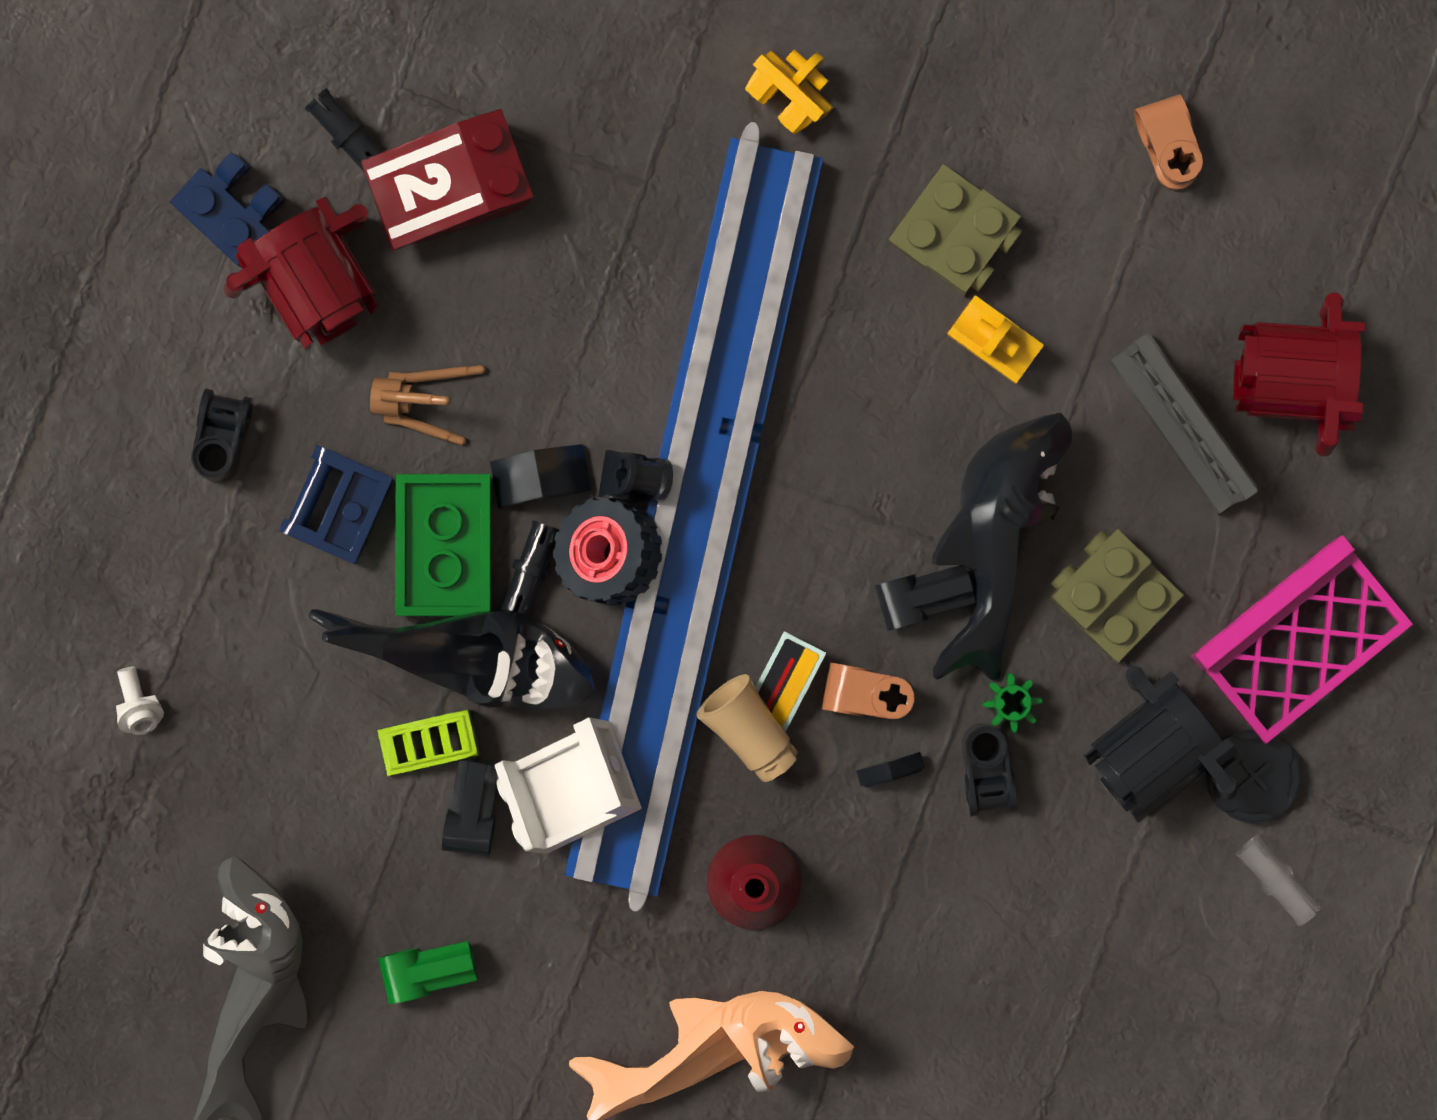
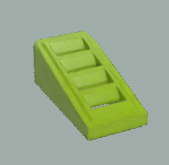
[377,709,480,776]

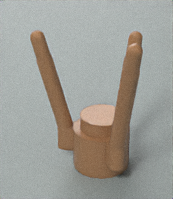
[370,365,486,446]

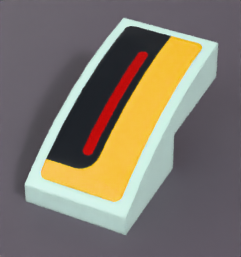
[755,631,826,732]

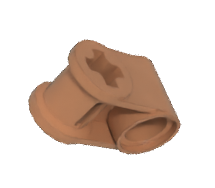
[1134,94,1203,191]
[822,663,914,719]

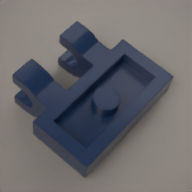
[169,152,285,267]

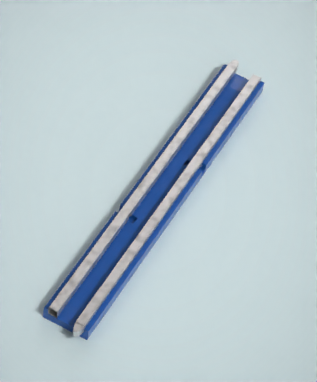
[565,122,823,911]

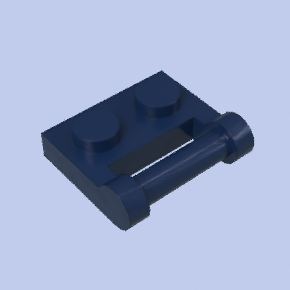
[278,445,394,565]

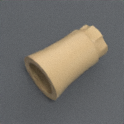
[696,674,798,782]

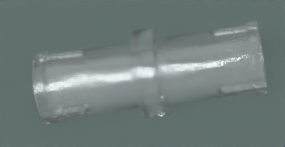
[1236,835,1321,926]

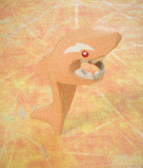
[569,991,854,1120]

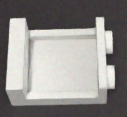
[495,717,642,854]

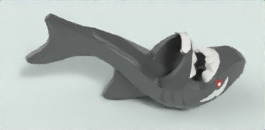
[193,856,308,1120]

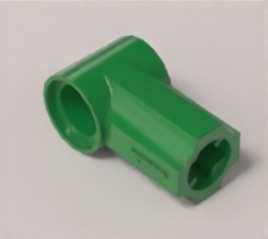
[378,940,478,1004]

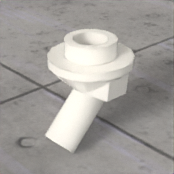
[116,666,164,735]

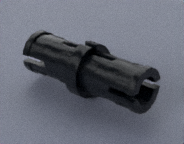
[305,88,383,172]
[500,520,559,616]

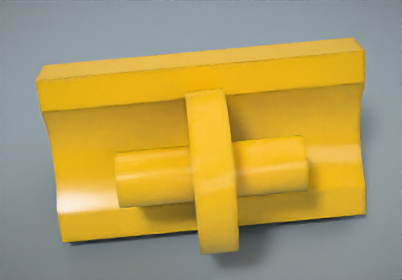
[745,49,834,134]
[947,295,1044,384]

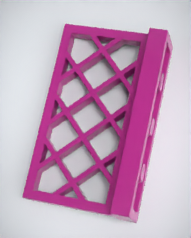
[1191,535,1413,744]

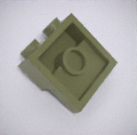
[888,164,1022,297]
[1049,529,1183,663]

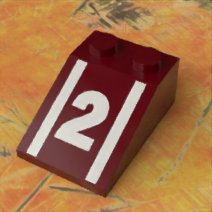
[361,109,533,251]

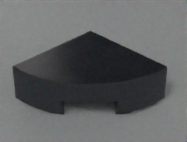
[856,752,925,788]

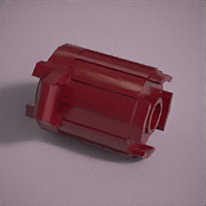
[224,197,380,351]
[1233,293,1365,457]

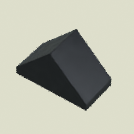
[490,444,591,508]

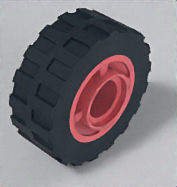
[553,497,662,605]

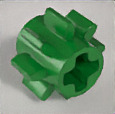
[982,673,1042,732]

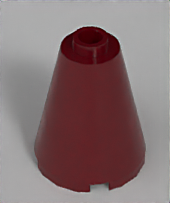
[707,835,801,930]

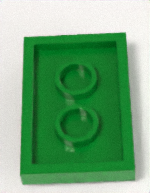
[395,474,491,616]

